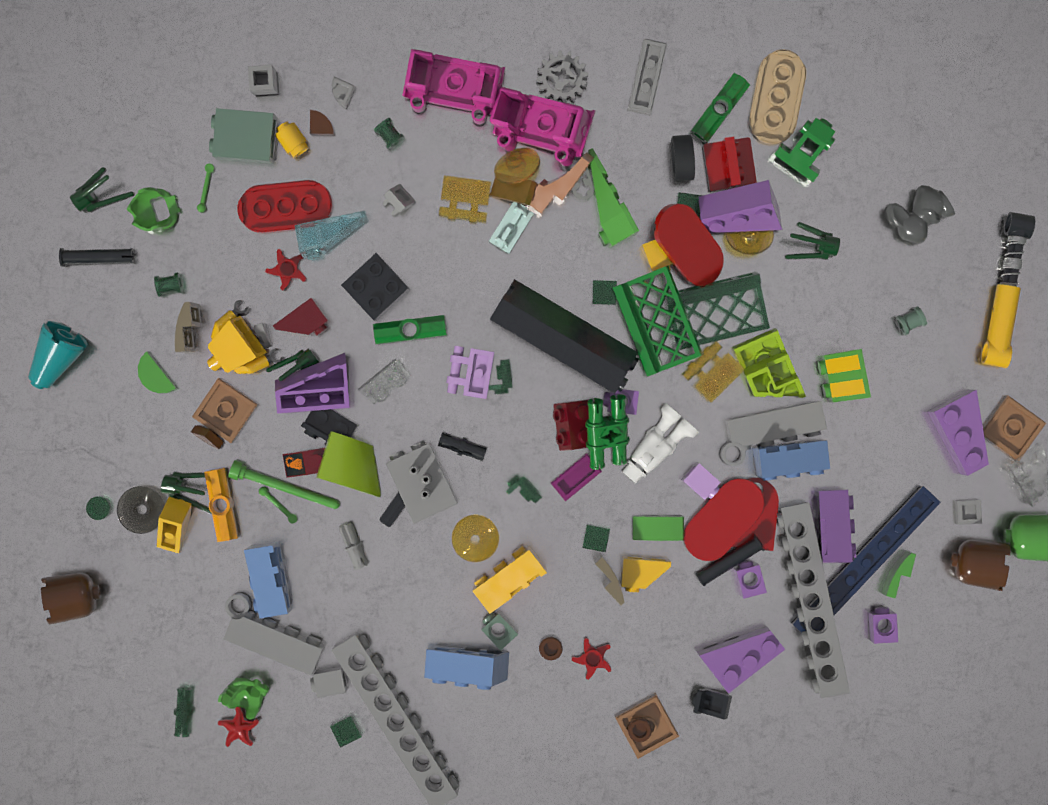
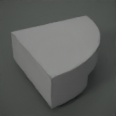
[332,76,356,109]
[254,323,272,349]

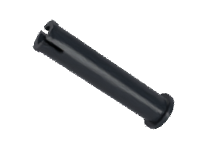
[59,248,134,267]
[696,534,765,586]

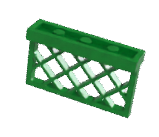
[613,266,703,377]

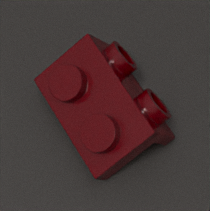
[553,400,589,451]

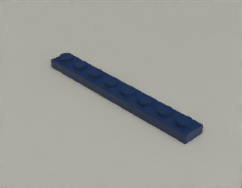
[792,486,941,633]

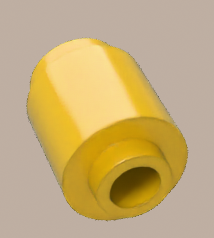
[275,121,309,158]

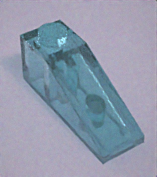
[295,211,369,260]

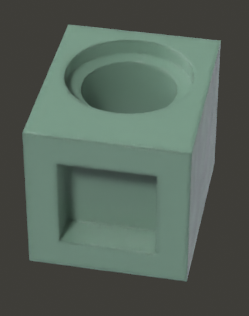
[481,611,518,651]

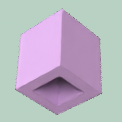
[681,462,721,500]

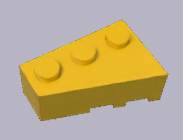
[472,545,547,614]

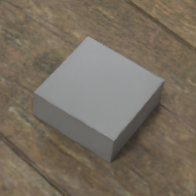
[955,499,982,525]

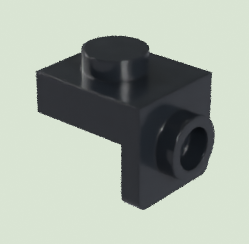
[692,688,732,720]

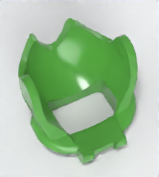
[127,187,181,231]
[218,678,269,720]

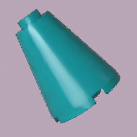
[28,321,88,389]

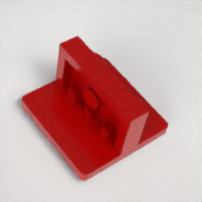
[703,136,757,191]

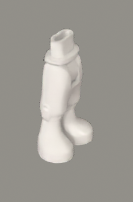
[622,403,699,483]

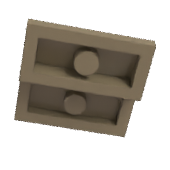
[175,302,201,353]
[593,553,624,605]

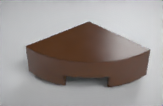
[310,110,334,135]
[191,425,223,449]

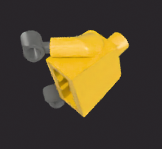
[207,300,283,374]

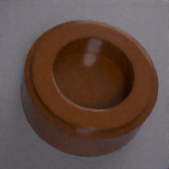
[539,636,563,661]
[627,717,652,742]

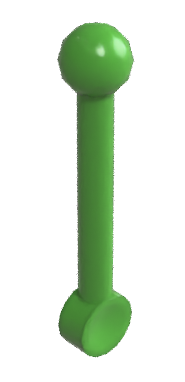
[197,163,215,212]
[258,487,298,524]

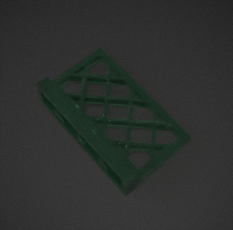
[665,271,770,350]

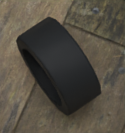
[671,135,695,182]

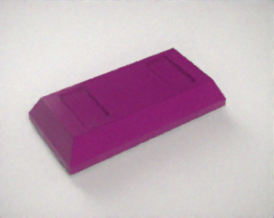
[551,453,602,502]

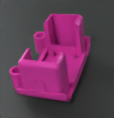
[402,49,505,124]
[490,87,596,166]

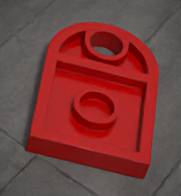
[733,477,779,551]

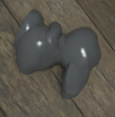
[886,185,955,244]

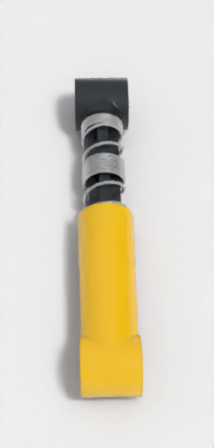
[981,212,1036,368]

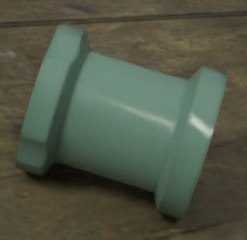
[896,306,927,336]

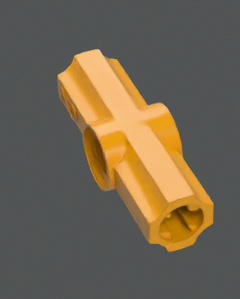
[204,468,239,542]

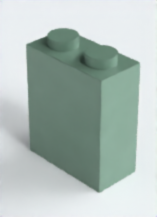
[209,108,277,164]

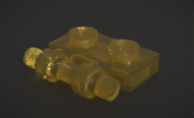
[439,175,491,223]
[682,341,745,403]

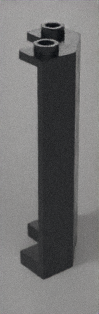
[490,279,639,394]

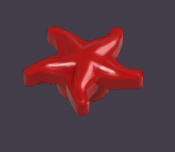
[265,249,306,290]
[572,638,612,680]
[218,706,260,747]

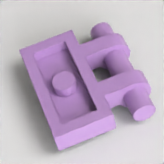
[446,346,494,399]

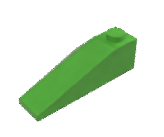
[588,148,639,248]

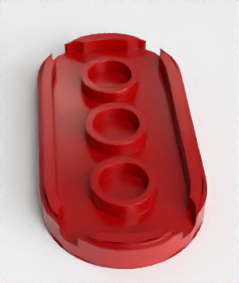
[237,180,333,233]
[654,204,724,286]
[684,479,765,561]

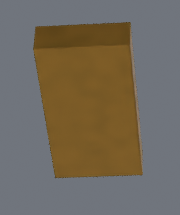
[490,173,537,206]

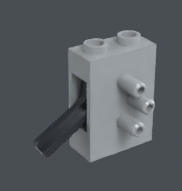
[379,441,458,527]

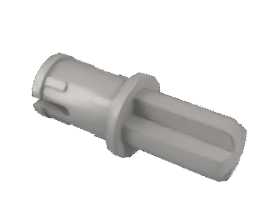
[339,522,368,570]

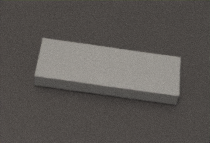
[628,38,667,114]

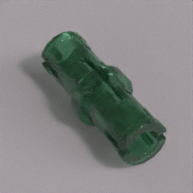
[174,687,193,737]

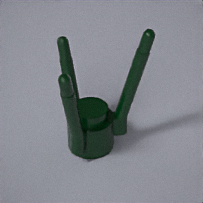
[70,167,134,212]
[785,222,840,259]
[266,348,320,381]
[161,472,212,514]

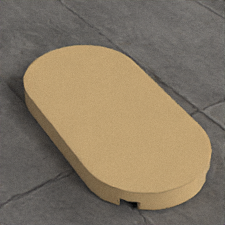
[748,49,806,145]

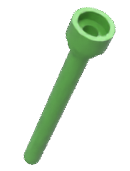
[228,460,340,509]

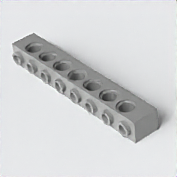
[777,503,850,698]
[331,631,460,805]

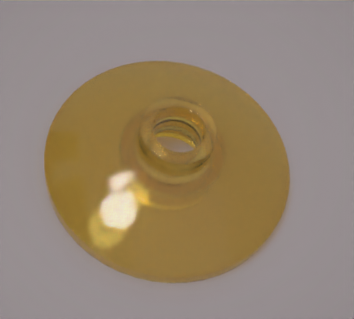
[494,148,540,184]
[726,230,774,255]
[452,515,499,562]

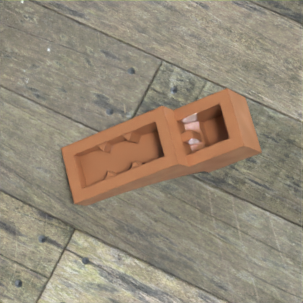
[530,152,594,214]

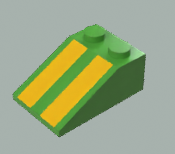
[818,349,871,402]

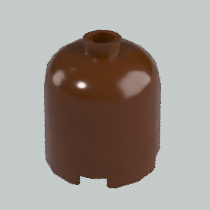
[951,540,1011,591]
[41,573,101,625]

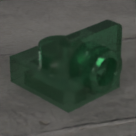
[489,359,513,394]
[506,474,543,503]

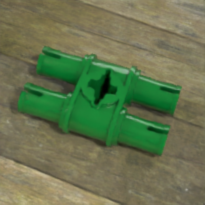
[585,394,630,470]

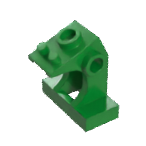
[774,118,836,182]

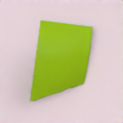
[732,328,806,398]
[316,431,381,497]

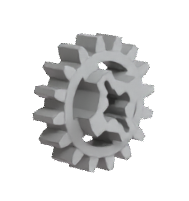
[536,50,588,103]

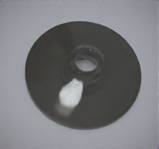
[117,486,165,534]

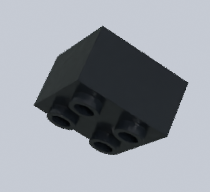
[341,253,411,321]

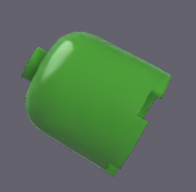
[1004,514,1048,562]

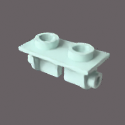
[489,202,534,254]

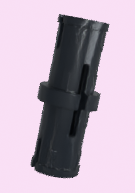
[438,432,487,461]

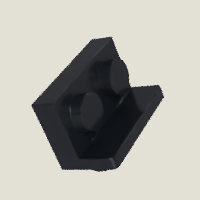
[301,409,358,446]

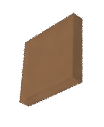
[192,378,259,443]
[983,395,1046,461]
[615,694,679,759]

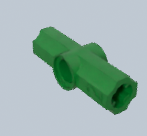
[691,73,750,143]
[373,315,447,344]

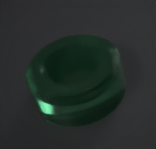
[86,496,112,520]

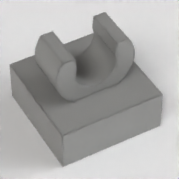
[383,184,416,215]

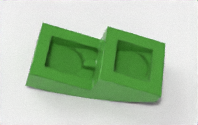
[633,516,684,541]
[882,551,916,598]

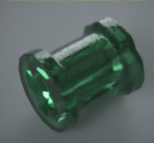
[374,117,405,150]
[154,272,183,297]

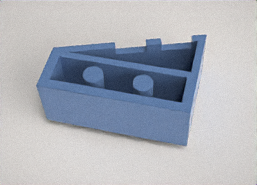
[753,440,830,481]
[244,541,291,619]
[424,646,509,690]

